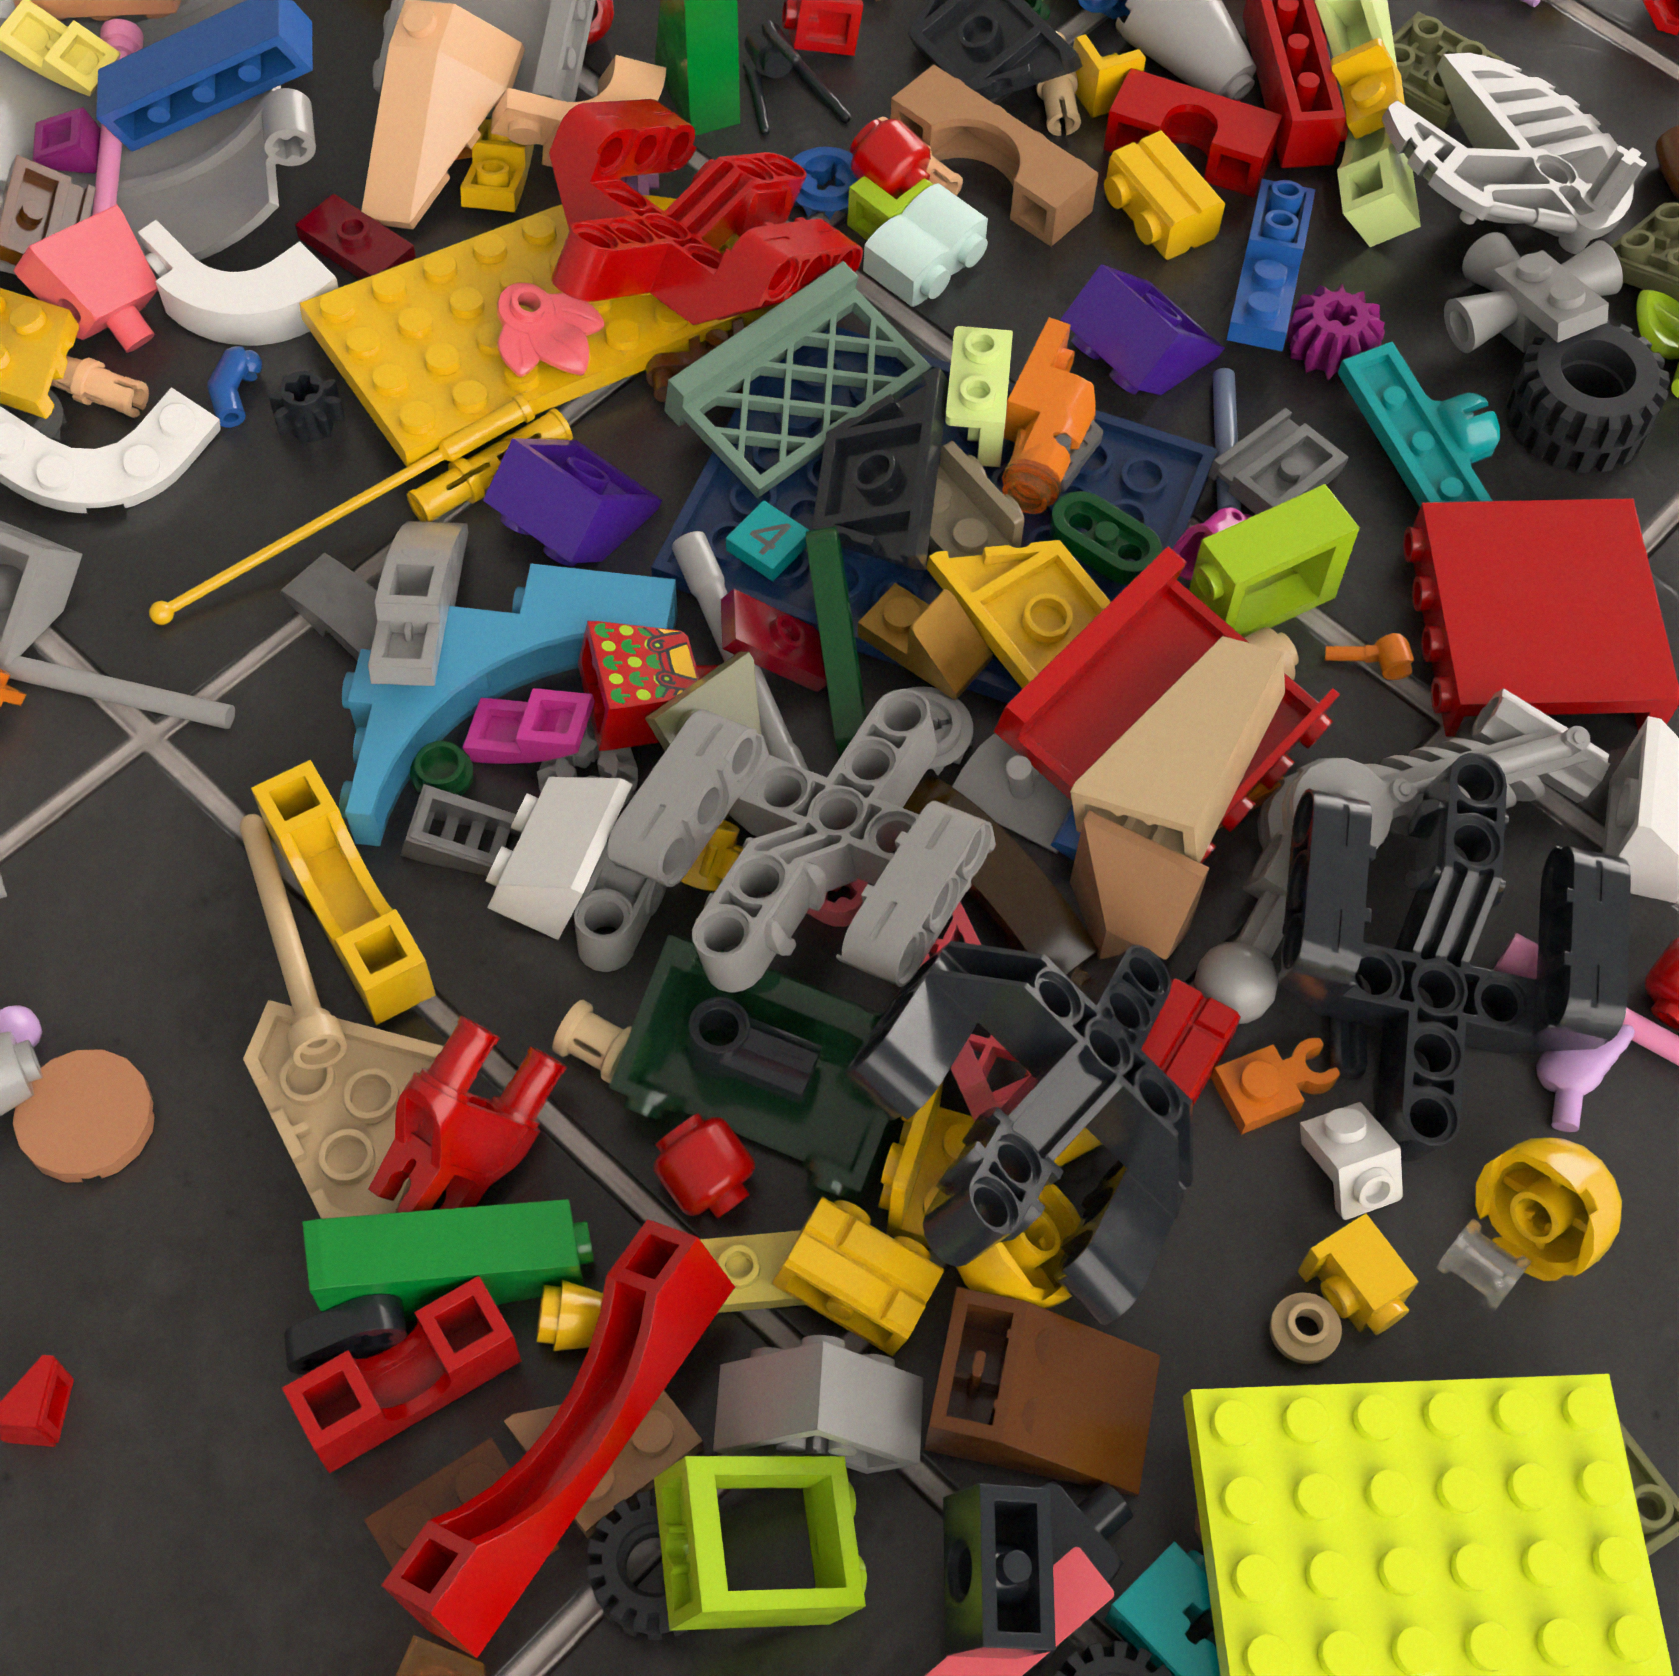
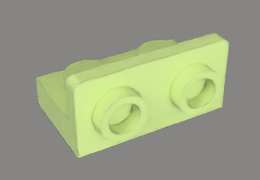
[945,326,1013,467]

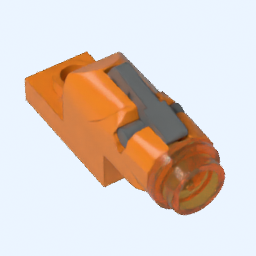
[1002,317,1103,514]

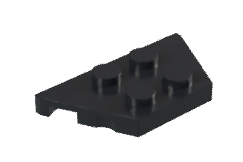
[908,0,1083,100]
[812,367,949,570]

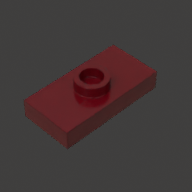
[295,193,416,279]
[721,589,827,692]

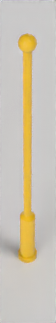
[149,393,535,625]

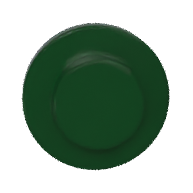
[410,741,474,796]

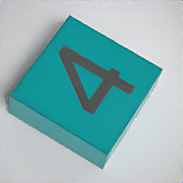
[726,500,810,581]

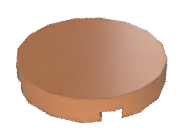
[13,1050,155,1183]

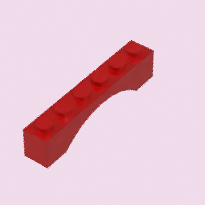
[381,1219,735,1658]

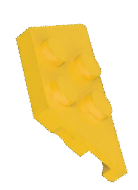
[0,288,79,419]
[926,540,1111,689]

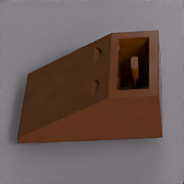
[924,1287,1161,1497]

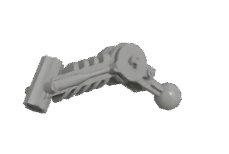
[1194,688,1610,1024]

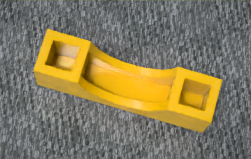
[251,760,436,1025]

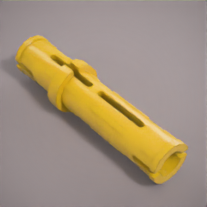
[407,408,573,522]

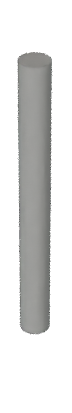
[0,656,235,729]

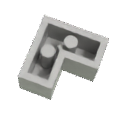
[713,1335,924,1474]

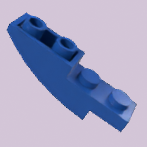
[1226,179,1316,351]

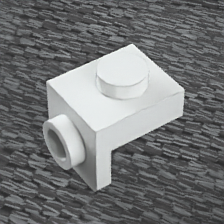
[1300,1102,1403,1220]

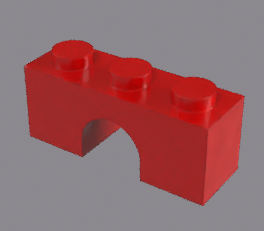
[1103,68,1283,197]
[282,1276,522,1474]

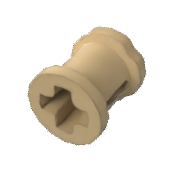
[552,1000,640,1084]

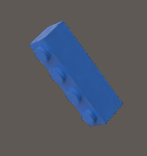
[96,0,313,152]

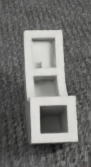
[138,220,338,346]

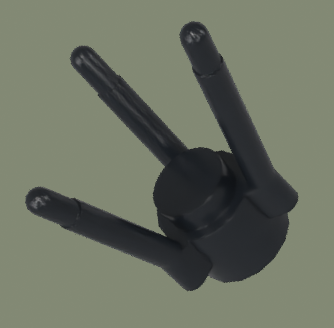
[742,21,851,136]

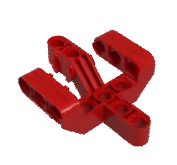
[549,99,863,325]

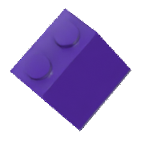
[1060,264,1225,396]
[483,438,662,566]

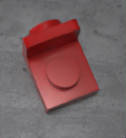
[782,0,864,56]

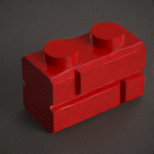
[1141,978,1241,1106]

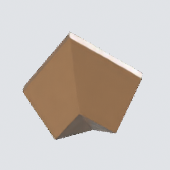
[1070,810,1209,960]

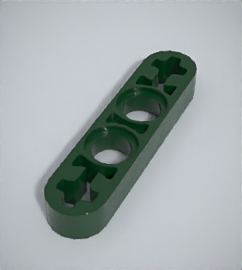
[806,526,867,758]

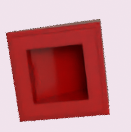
[0,1355,74,1447]

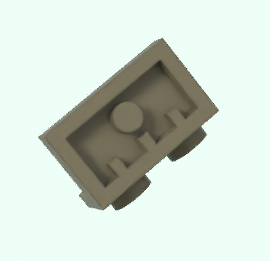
[928,441,1024,558]

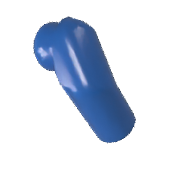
[207,346,262,427]

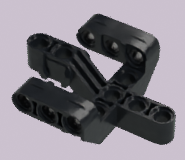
[1278,752,1631,1161]
[845,941,1193,1325]

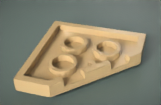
[243,1000,444,1219]

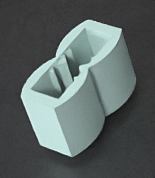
[863,183,988,307]

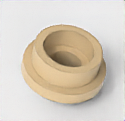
[1270,1293,1342,1364]

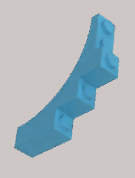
[339,564,678,846]

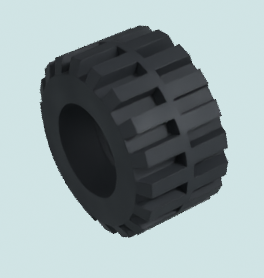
[1506,320,1670,473]

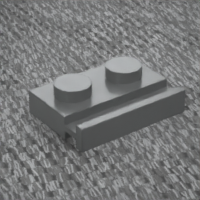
[1208,408,1349,515]

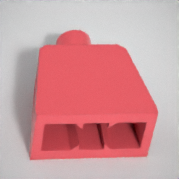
[13,204,158,353]

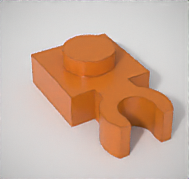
[1211,1038,1340,1135]

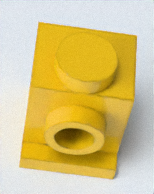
[1298,1213,1419,1335]

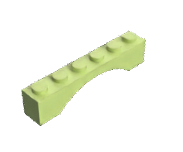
[1315,0,1421,247]

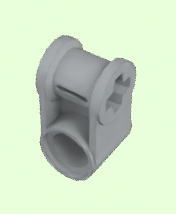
[574,842,667,972]

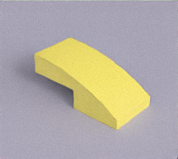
[0,0,121,96]

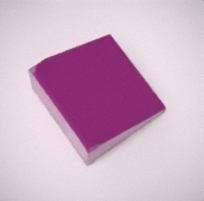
[32,107,101,173]

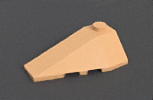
[361,0,525,229]

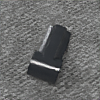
[686,997,822,1104]

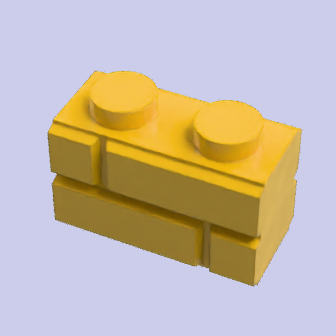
[1104,131,1225,260]
[771,1197,944,1357]

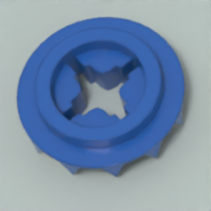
[792,147,858,220]

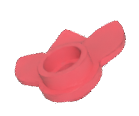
[497,283,604,377]

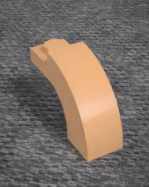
[491,55,666,167]

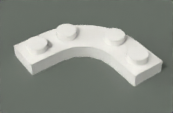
[0,387,221,513]

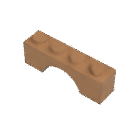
[890,64,1098,247]

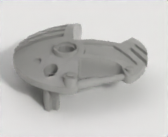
[1382,53,1646,254]

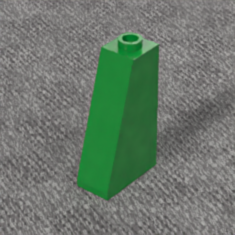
[655,0,740,136]
[303,1199,594,1322]

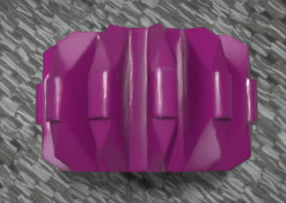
[1286,283,1385,381]

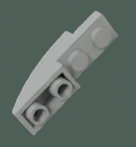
[368,521,468,686]

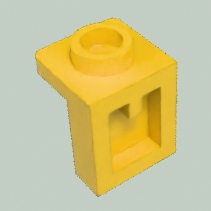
[1331,38,1405,139]

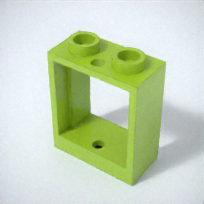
[1189,484,1360,638]
[654,1456,867,1631]

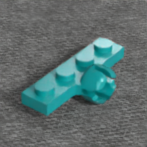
[1338,341,1500,507]

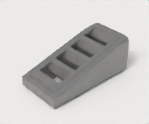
[400,784,522,876]

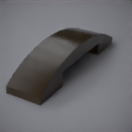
[903,775,1098,977]

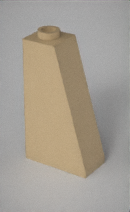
[1070,636,1285,863]

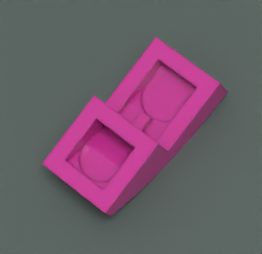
[463,688,595,764]

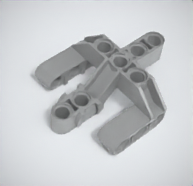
[607,689,996,992]

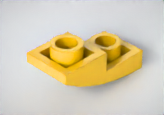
[460,118,534,212]

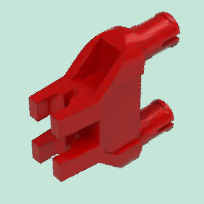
[368,1016,567,1213]

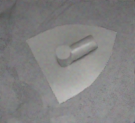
[952,733,1072,854]

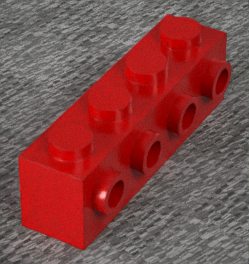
[1242,0,1348,168]

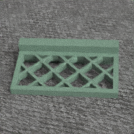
[664,261,932,498]

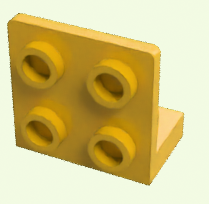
[879,1079,974,1248]

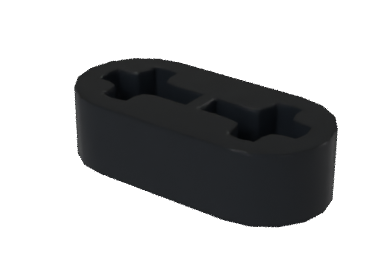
[284,1294,407,1375]

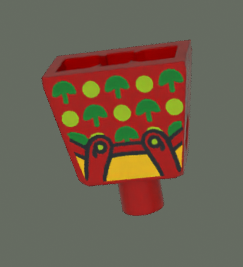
[578,621,719,751]

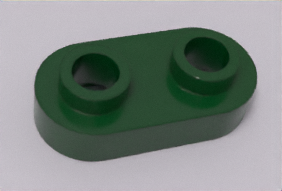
[1050,491,1162,585]

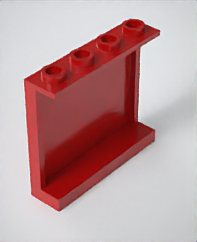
[1403,498,1679,737]
[994,546,1340,864]

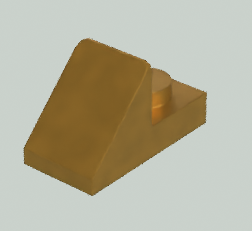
[857,583,993,700]

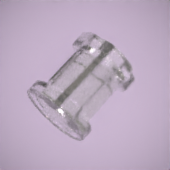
[1436,1218,1532,1311]

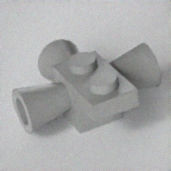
[1444,232,1623,353]

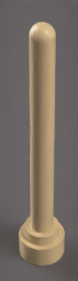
[239,814,347,1069]

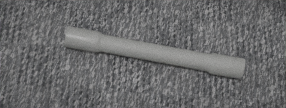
[672,531,809,807]

